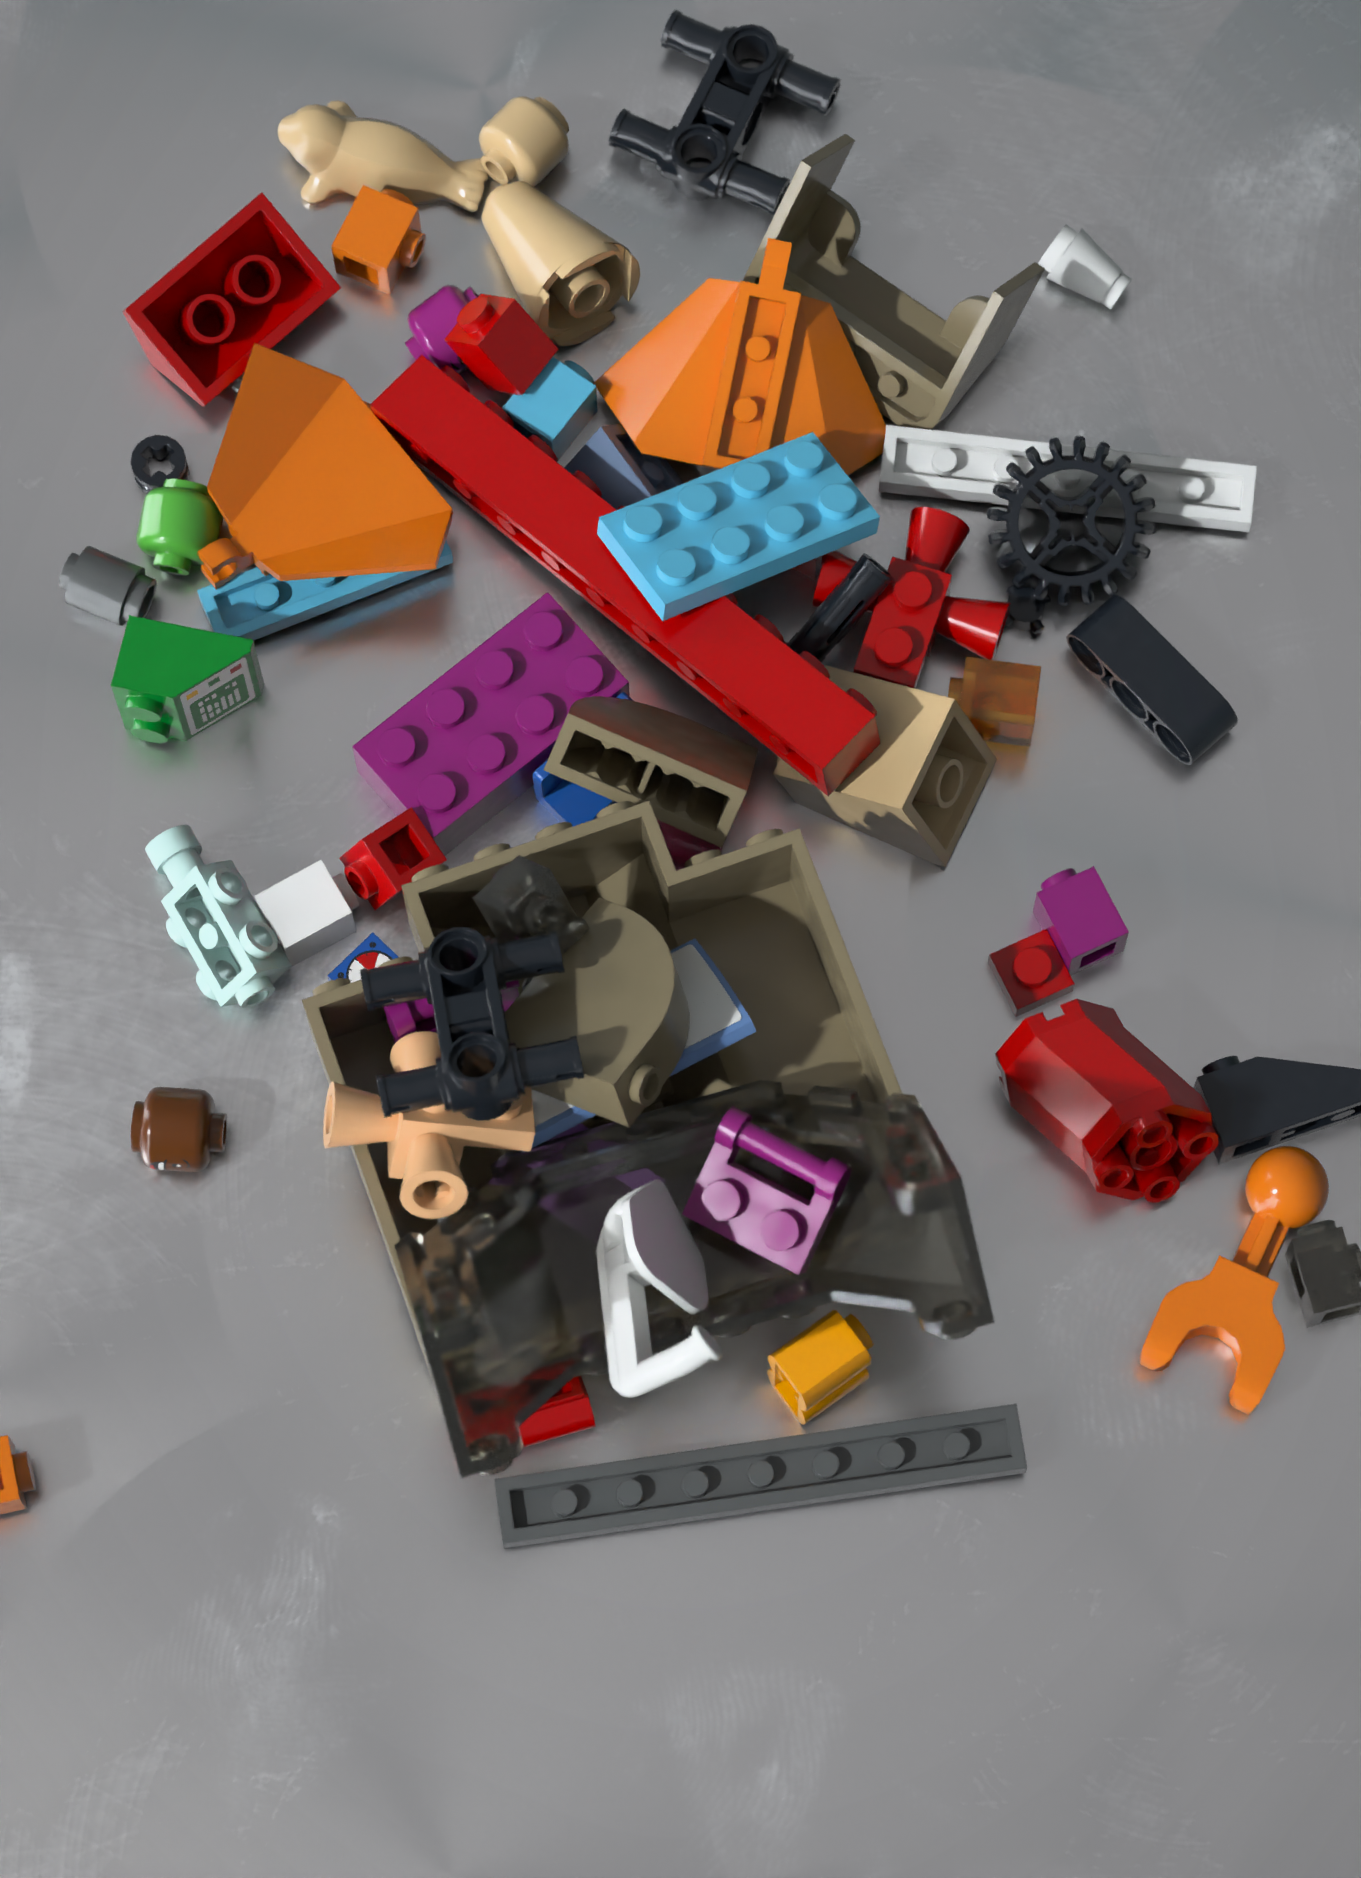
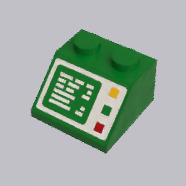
[111,615,264,743]

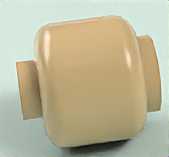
[479,97,569,187]

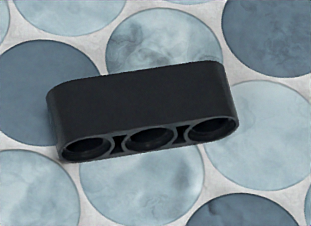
[1066,595,1238,765]

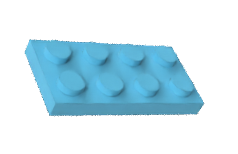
[597,432,880,621]

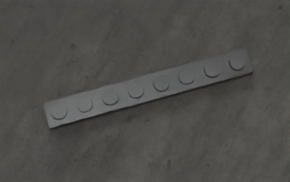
[494,1403,1027,1548]

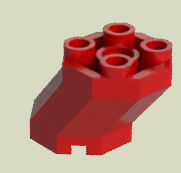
[995,999,1219,1203]

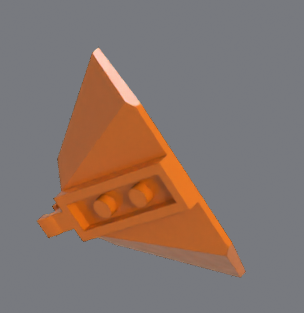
[593,238,886,476]
[198,343,453,590]

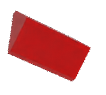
[122,192,341,407]

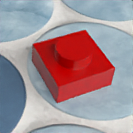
[988,929,1075,1017]

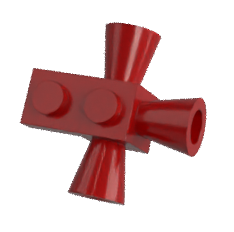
[812,507,1011,689]

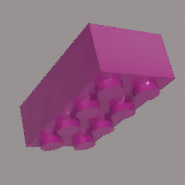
[352,592,630,856]

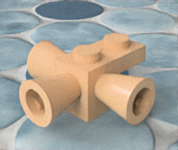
[323,1031,536,1219]

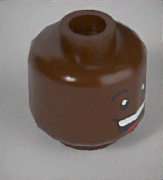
[131,1087,227,1173]

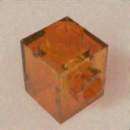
[948,657,1041,747]

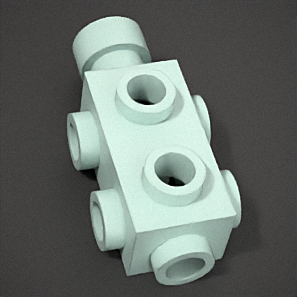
[145,825,292,1008]

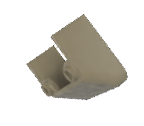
[743,134,1045,430]

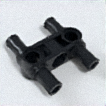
[609,10,841,216]
[360,927,585,1121]

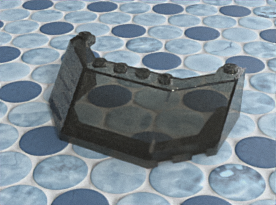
[394,1080,995,1478]

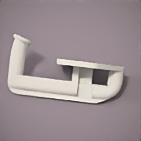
[596,1179,722,1398]

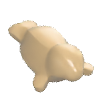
[278,101,489,212]

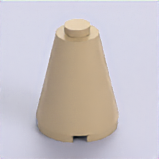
[482,181,640,346]

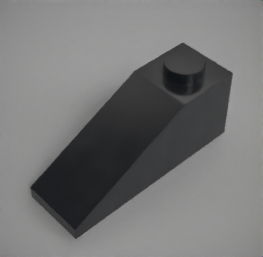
[1193,1056,1361,1164]

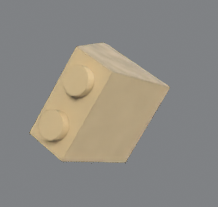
[773,666,997,867]

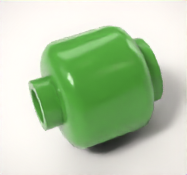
[136,479,223,575]

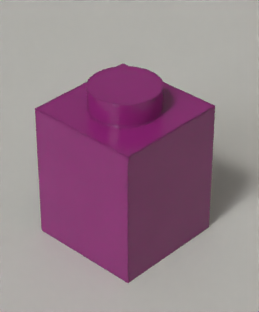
[1033,866,1129,976]

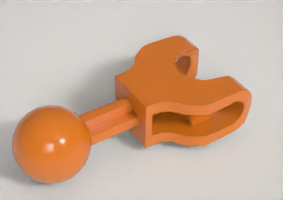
[1140,1146,1329,1415]

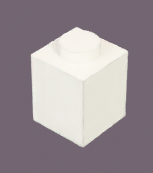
[254,860,359,967]

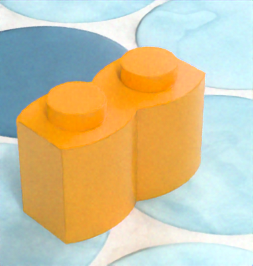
[767,1310,874,1425]

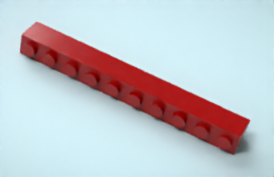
[370,355,881,797]

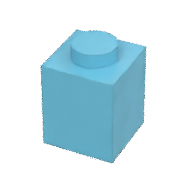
[502,357,598,460]

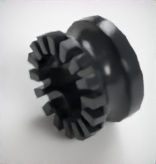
[130,435,189,494]

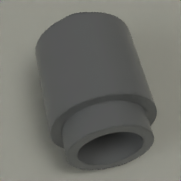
[59,546,157,626]

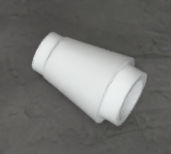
[1038,224,1132,309]

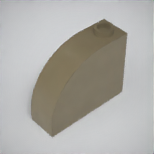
[544,696,758,848]
[505,898,690,1128]

